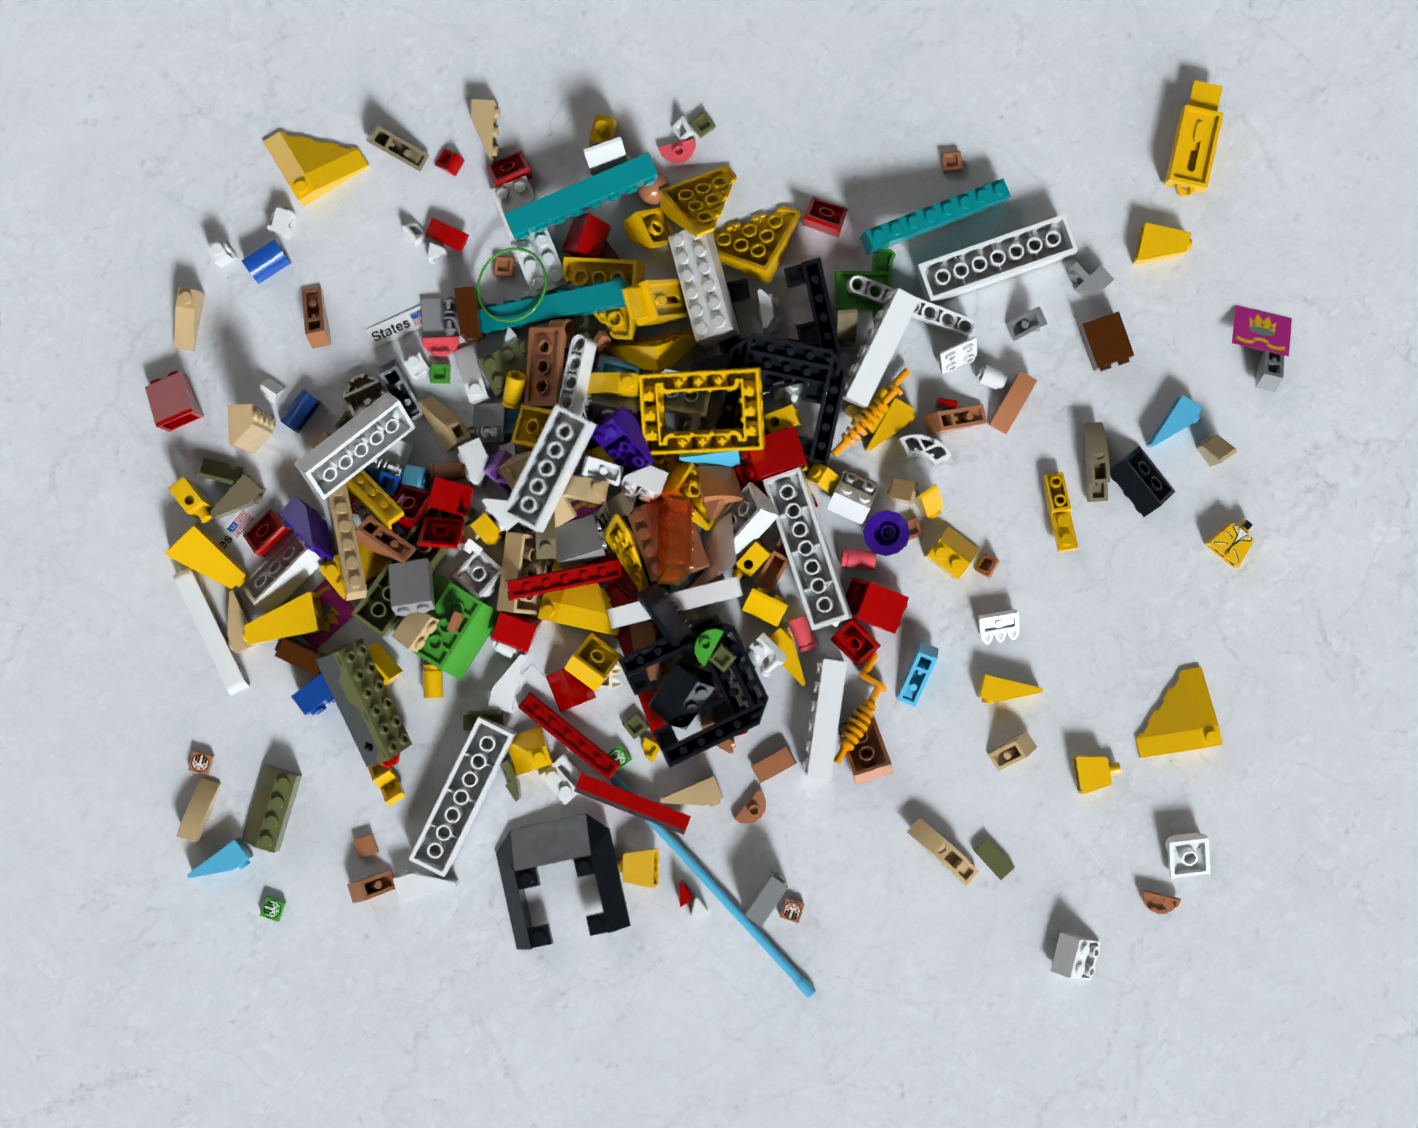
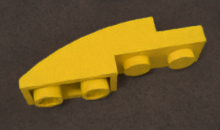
[1043,472,1078,553]

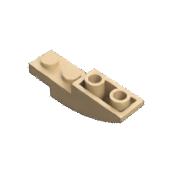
[907,817,979,886]

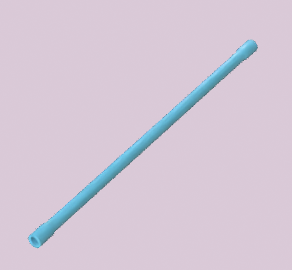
[609,773,816,998]

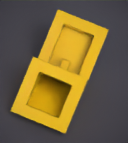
[368,764,406,806]

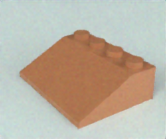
[627,500,711,586]

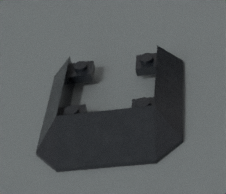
[719,257,841,393]
[715,333,848,465]
[618,617,769,768]
[496,813,631,950]

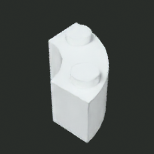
[897,434,952,467]

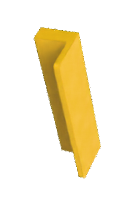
[346,470,404,531]

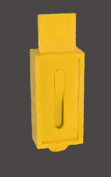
[1163,80,1224,197]
[622,279,689,326]

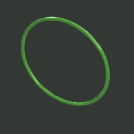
[477,247,547,322]

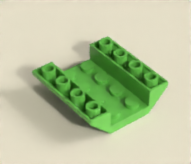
[412,573,500,680]

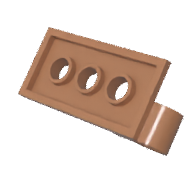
[524,319,575,407]

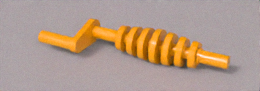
[831,368,911,457]
[833,653,887,765]

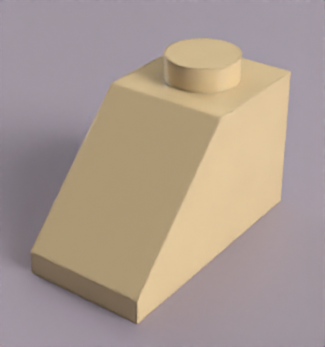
[1197,435,1237,467]
[885,478,919,505]
[988,731,1037,771]

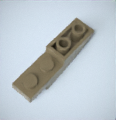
[1082,422,1110,502]

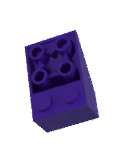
[591,405,654,475]
[279,496,334,561]

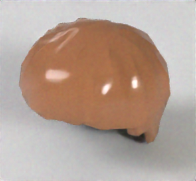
[637,172,670,205]

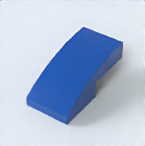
[364,466,401,496]

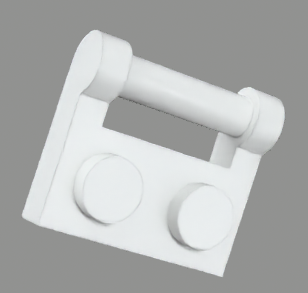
[746,632,787,677]
[539,753,581,805]

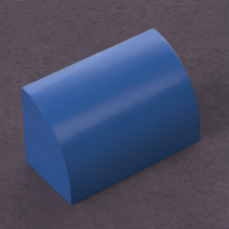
[241,240,291,284]
[280,389,321,433]

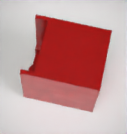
[427,477,475,518]

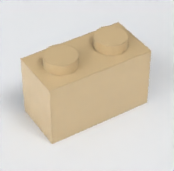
[392,612,440,652]

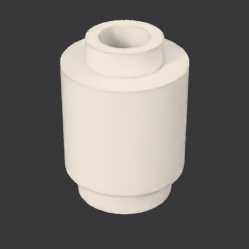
[977,365,1008,390]
[492,641,521,660]

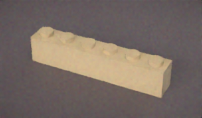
[326,483,367,601]

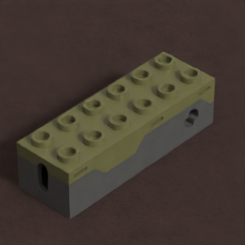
[316,638,412,768]

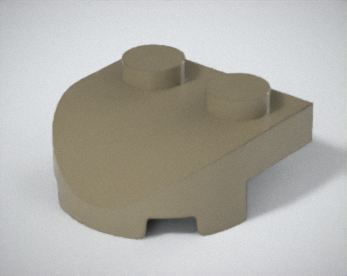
[343,373,386,418]

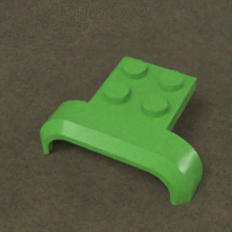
[834,249,896,325]

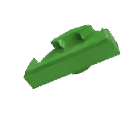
[694,628,724,666]

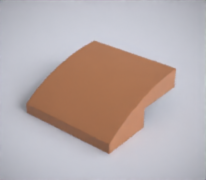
[696,466,743,504]

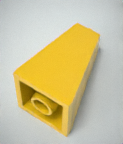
[165,521,247,589]
[242,592,326,645]

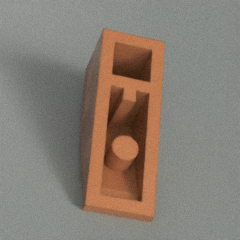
[302,286,331,349]
[923,404,987,436]
[356,516,416,563]

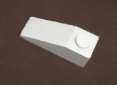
[455,345,491,405]
[486,654,526,713]
[393,869,459,902]

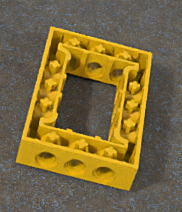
[639,367,765,455]

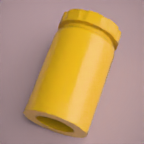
[501,370,526,409]
[423,663,443,698]

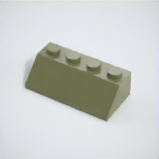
[241,764,302,853]

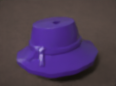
[863,510,910,556]

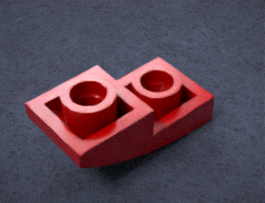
[425,217,469,253]

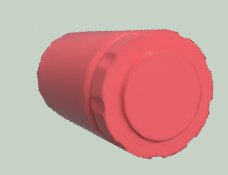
[840,547,876,570]
[788,615,818,653]

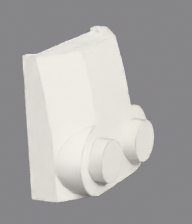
[757,289,781,335]
[452,550,502,601]
[1165,833,1210,879]

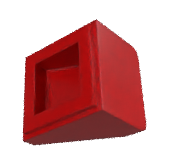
[435,148,464,176]
[679,880,693,907]

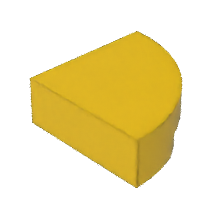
[642,736,660,762]

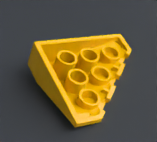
[263,131,369,206]
[660,165,737,237]
[712,206,801,284]
[563,257,645,340]
[607,330,697,373]
[603,514,650,592]
[538,559,620,636]
[1136,667,1223,758]

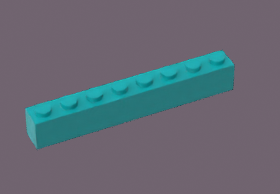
[504,153,658,240]
[860,178,1011,255]
[479,277,631,334]

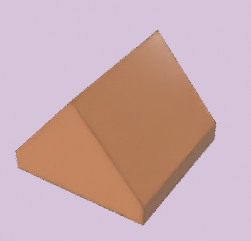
[975,554,1000,579]

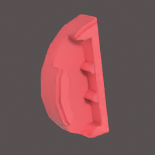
[658,139,696,163]
[421,336,460,357]

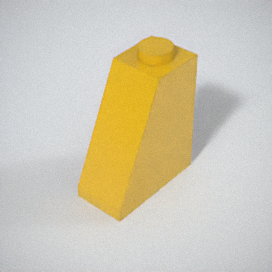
[1133,222,1192,265]

